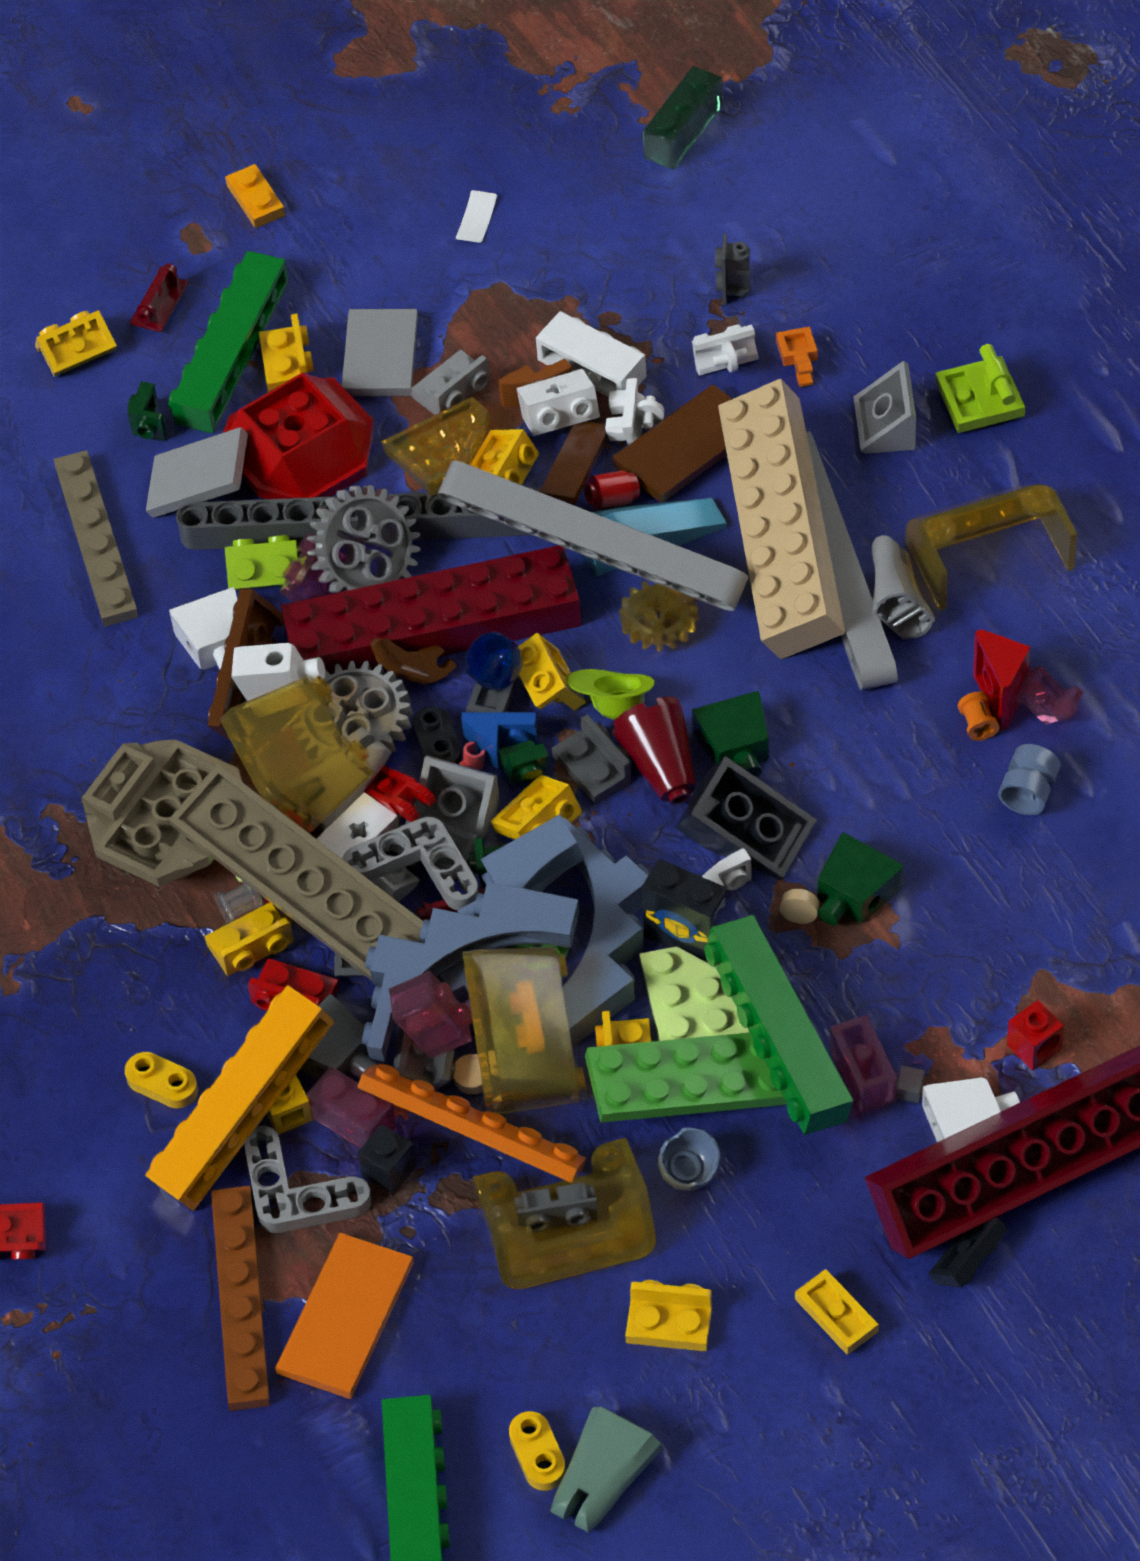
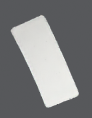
[456,190,497,243]

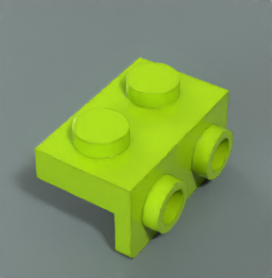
[225,535,301,591]

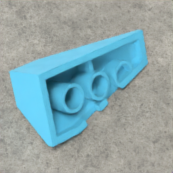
[585,498,727,577]

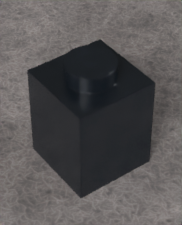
[358,1124,417,1195]

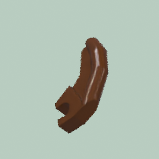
[370,638,457,685]

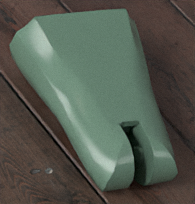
[550,1406,663,1533]

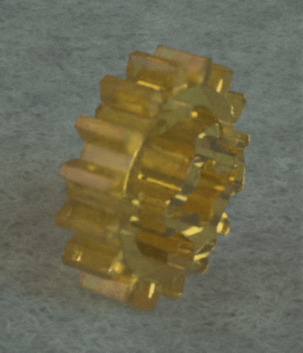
[619,580,698,652]

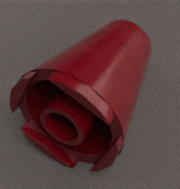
[612,697,696,805]

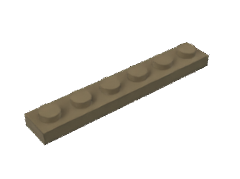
[53,450,139,627]

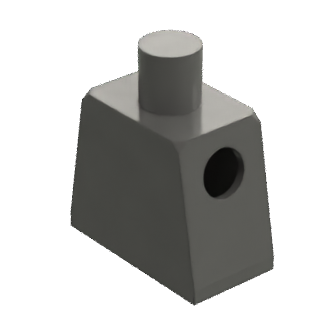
[299,994,379,1088]

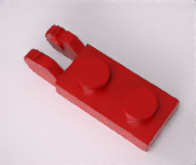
[362,766,436,822]

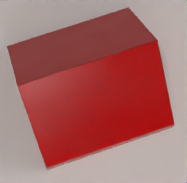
[973,629,1031,731]

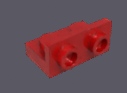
[248,958,340,1011]

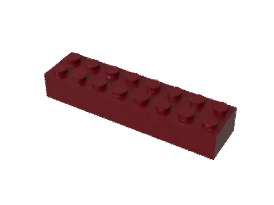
[280,545,582,682]
[864,1045,1140,1259]

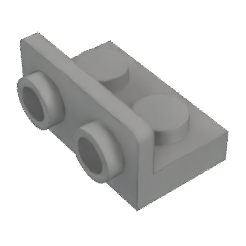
[411,349,490,419]

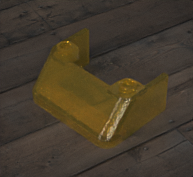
[905,484,1077,610]

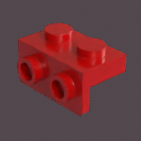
[0,1202,46,1260]

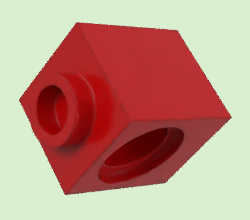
[1007,1000,1064,1071]

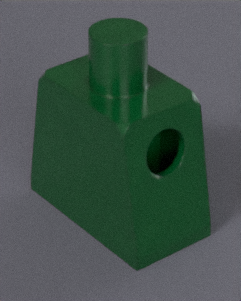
[691,691,769,778]
[818,832,904,926]

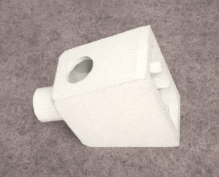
[169,587,237,670]
[231,643,325,718]
[922,1077,1020,1142]

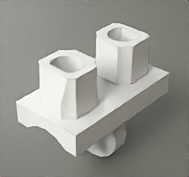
[692,324,759,376]
[605,378,664,445]

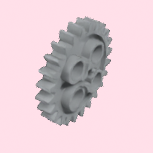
[307,485,421,593]
[293,661,413,760]

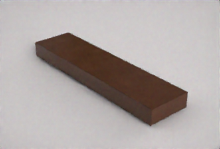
[540,421,608,506]

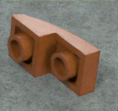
[498,358,572,407]

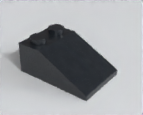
[675,756,817,880]

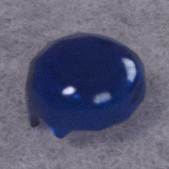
[465,631,523,691]

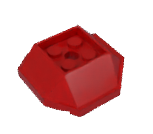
[223,372,374,499]

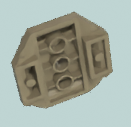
[82,739,242,886]

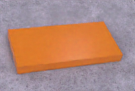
[275,1232,414,1399]

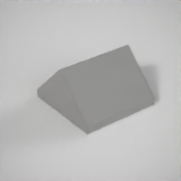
[853,361,916,454]
[414,756,500,841]

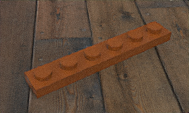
[211,1186,270,1411]

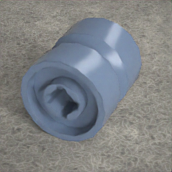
[998,744,1061,815]

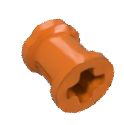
[957,691,1000,741]

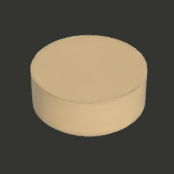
[780,889,820,924]
[453,1054,492,1094]

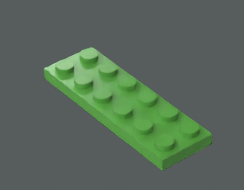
[585,1033,787,1123]

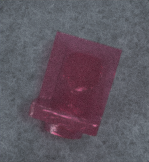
[1017,666,1083,724]

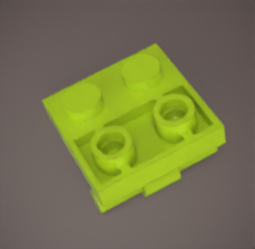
[935,344,1025,433]

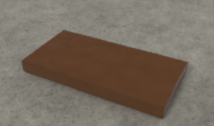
[612,384,732,503]

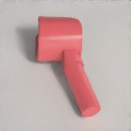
[459,741,485,770]

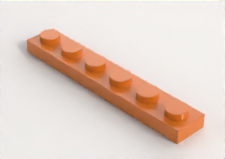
[357,1064,587,1183]

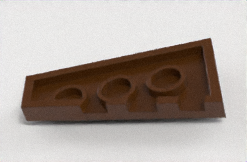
[207,589,283,739]

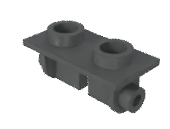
[715,233,751,305]
[514,1182,598,1233]

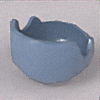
[658,1127,721,1191]

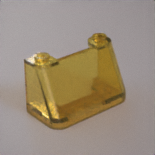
[220,675,374,833]
[462,947,586,1114]
[473,1138,656,1289]

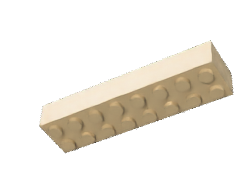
[718,378,845,660]

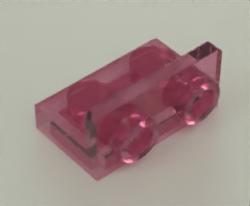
[279,532,347,602]

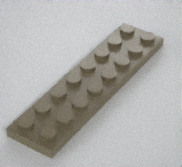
[168,763,423,986]

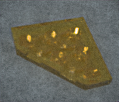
[381,397,491,496]

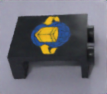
[641,859,728,964]

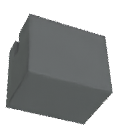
[896,1066,925,1103]

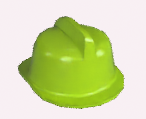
[567,669,654,720]

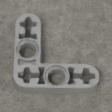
[342,817,478,910]
[244,1125,372,1233]

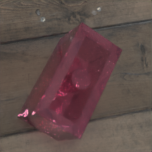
[389,971,473,1058]
[830,1014,897,1114]
[307,1066,397,1148]

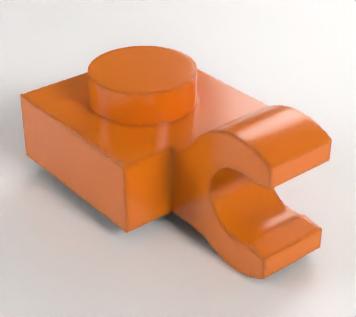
[776,326,818,387]

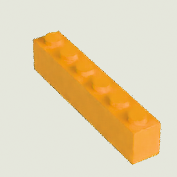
[145,985,335,1211]

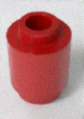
[584,470,640,511]

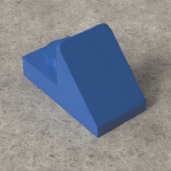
[461,712,538,769]

